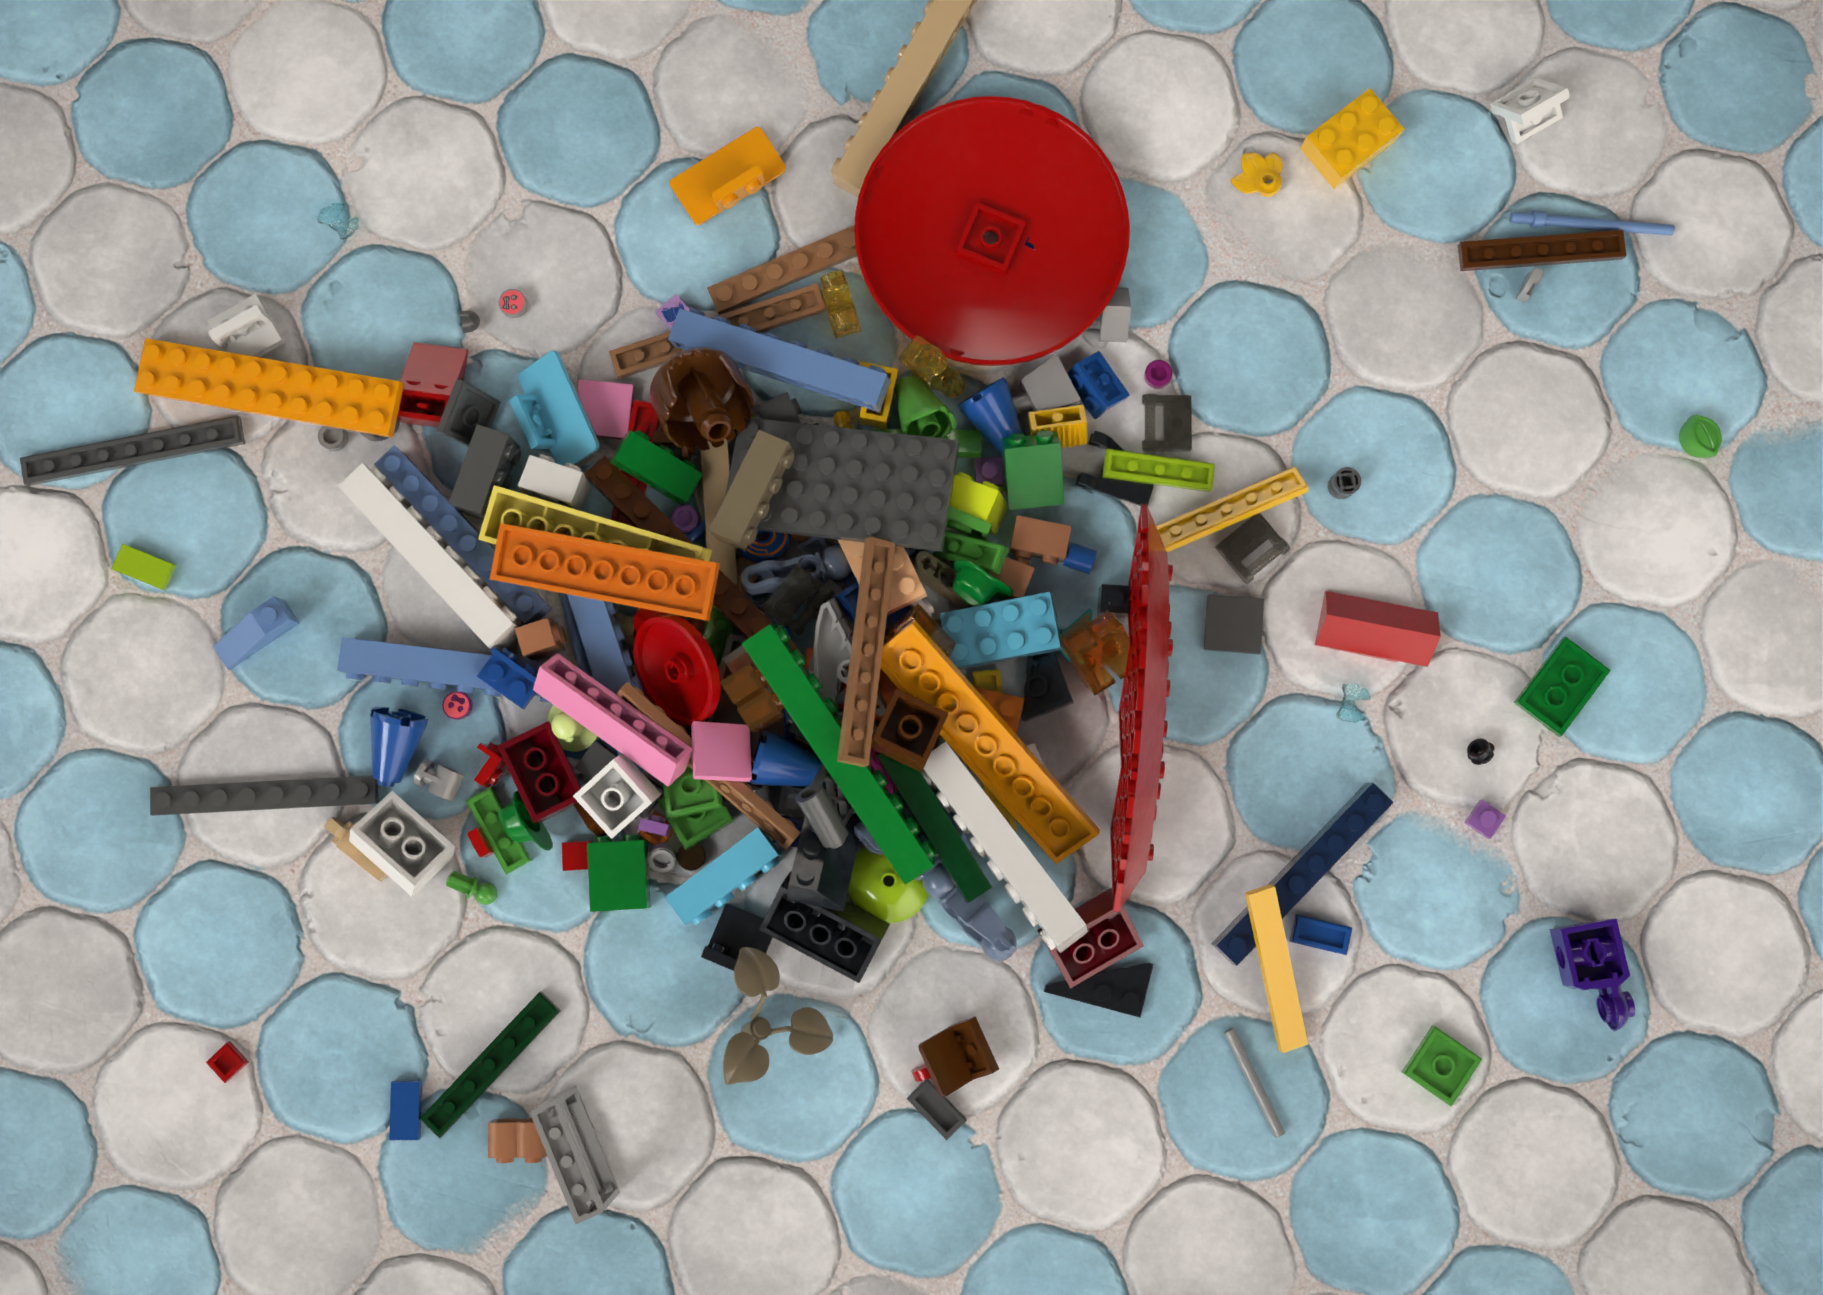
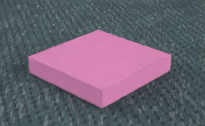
[577,379,635,439]
[691,721,752,782]

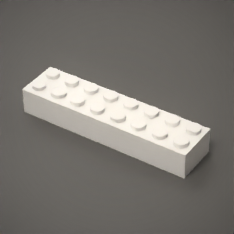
[338,463,523,651]
[921,741,1088,953]

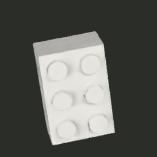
[349,791,455,897]

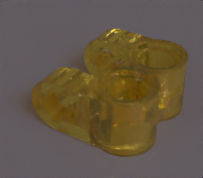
[820,270,862,339]
[899,336,965,398]

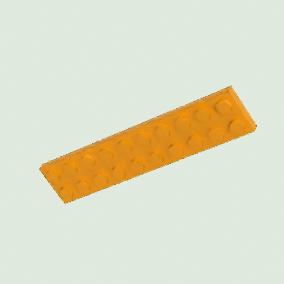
[134,338,404,438]
[881,620,1100,864]

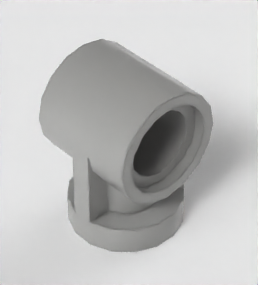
[413,759,465,802]

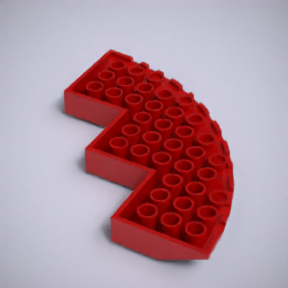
[1110,504,1173,912]

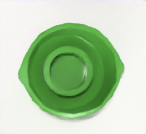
[1679,414,1722,458]

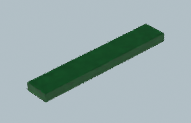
[875,753,992,903]
[419,991,561,1138]

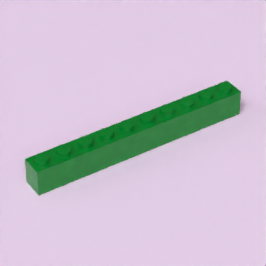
[741,622,936,885]

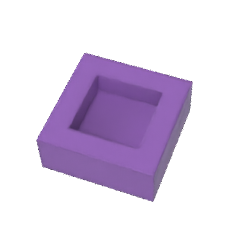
[974,457,1004,487]
[1464,800,1506,839]
[638,815,671,837]

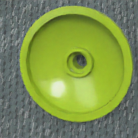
[848,846,929,923]

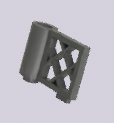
[796,763,856,849]

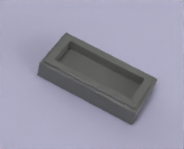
[907,1079,967,1141]

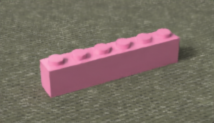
[533,653,693,786]

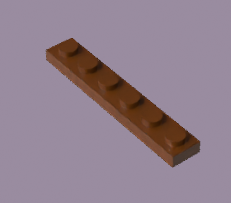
[1458,230,1626,272]

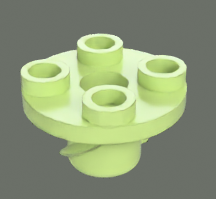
[547,705,599,752]

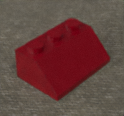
[497,721,581,823]
[1037,888,1144,988]

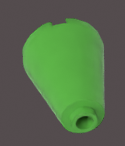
[895,376,956,439]

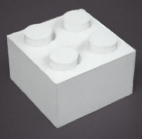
[518,454,591,511]
[573,753,661,839]

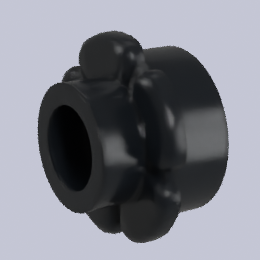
[1467,738,1495,765]

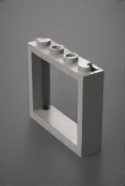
[529,1086,620,1224]

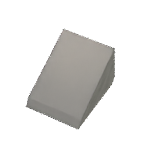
[1100,288,1131,343]

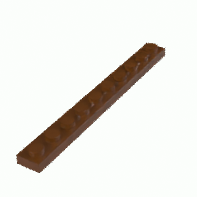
[584,456,798,650]

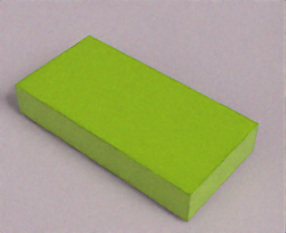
[111,544,177,591]

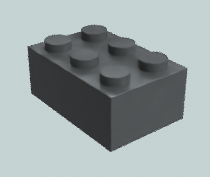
[448,424,521,520]

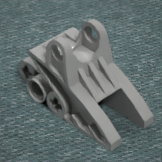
[807,597,888,734]

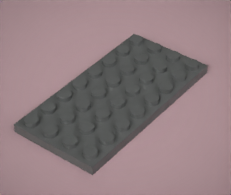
[725,418,960,552]

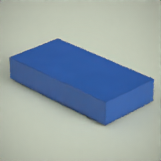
[1289,914,1352,955]
[389,1081,422,1140]

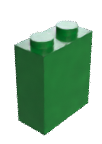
[1002,430,1064,510]
[587,835,651,912]

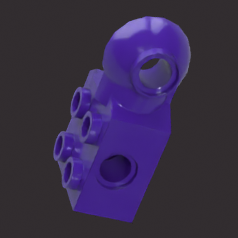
[1550,919,1635,1032]

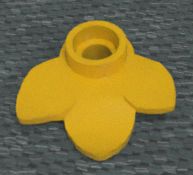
[1230,152,1283,197]

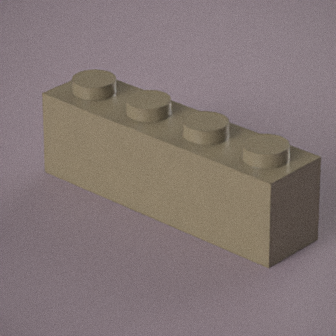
[709,430,794,551]

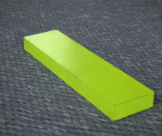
[1102,449,1215,492]

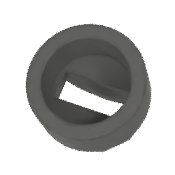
[459,310,480,333]

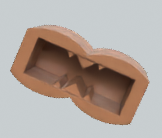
[488,1118,547,1163]

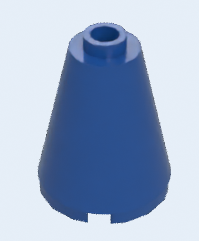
[957,377,1024,456]
[370,707,428,787]
[750,728,826,787]

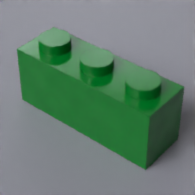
[609,430,703,505]

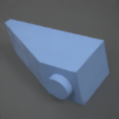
[213,596,299,670]

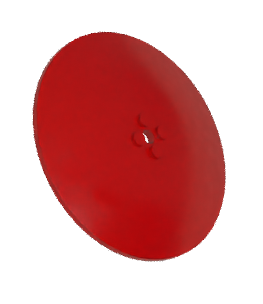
[854,96,1130,366]

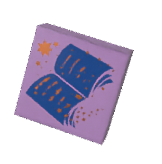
[655,294,689,330]

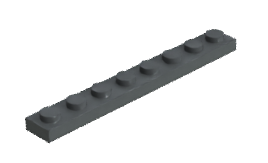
[150,776,378,816]

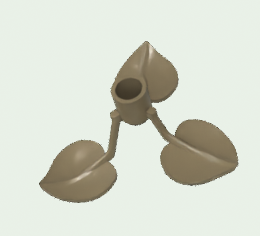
[723,947,833,1085]

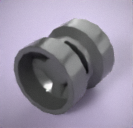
[1328,467,1361,499]

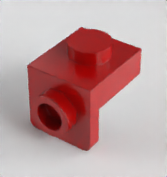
[474,742,505,787]

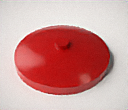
[634,614,721,726]

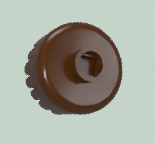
[649,347,755,451]

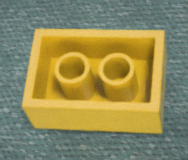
[1300,88,1405,189]

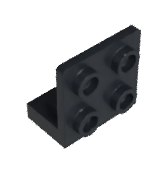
[701,903,773,971]

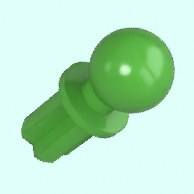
[446,871,497,905]

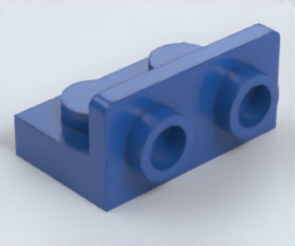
[1067,351,1130,419]
[477,647,538,710]

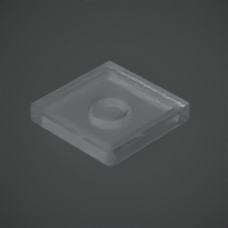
[793,954,855,1019]

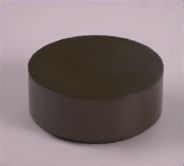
[677,844,706,871]

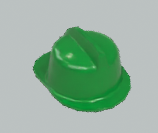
[952,560,1013,606]
[498,790,553,851]

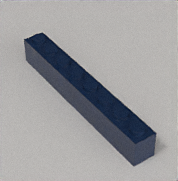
[1211,782,1394,966]

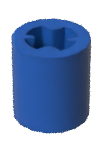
[1063,542,1097,574]

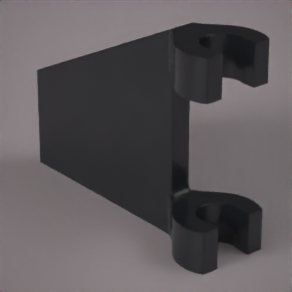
[1075,431,1154,506]

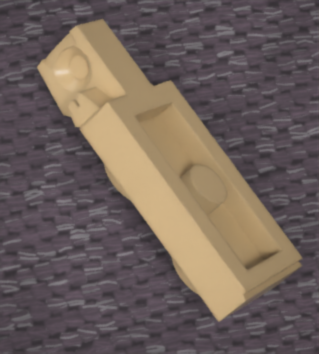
[324,817,387,881]

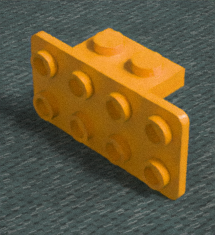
[669,127,786,226]

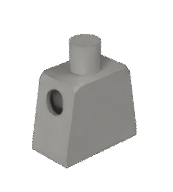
[1012,354,1081,414]

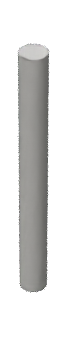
[1224,1028,1285,1138]

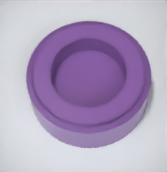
[671,505,699,534]

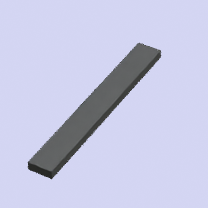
[20,416,245,486]

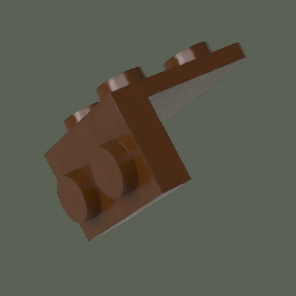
[918,1016,999,1097]

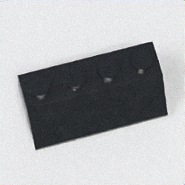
[787,786,861,912]
[759,871,890,983]

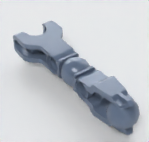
[741,545,935,611]
[854,792,1017,961]

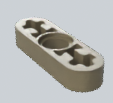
[910,551,974,609]

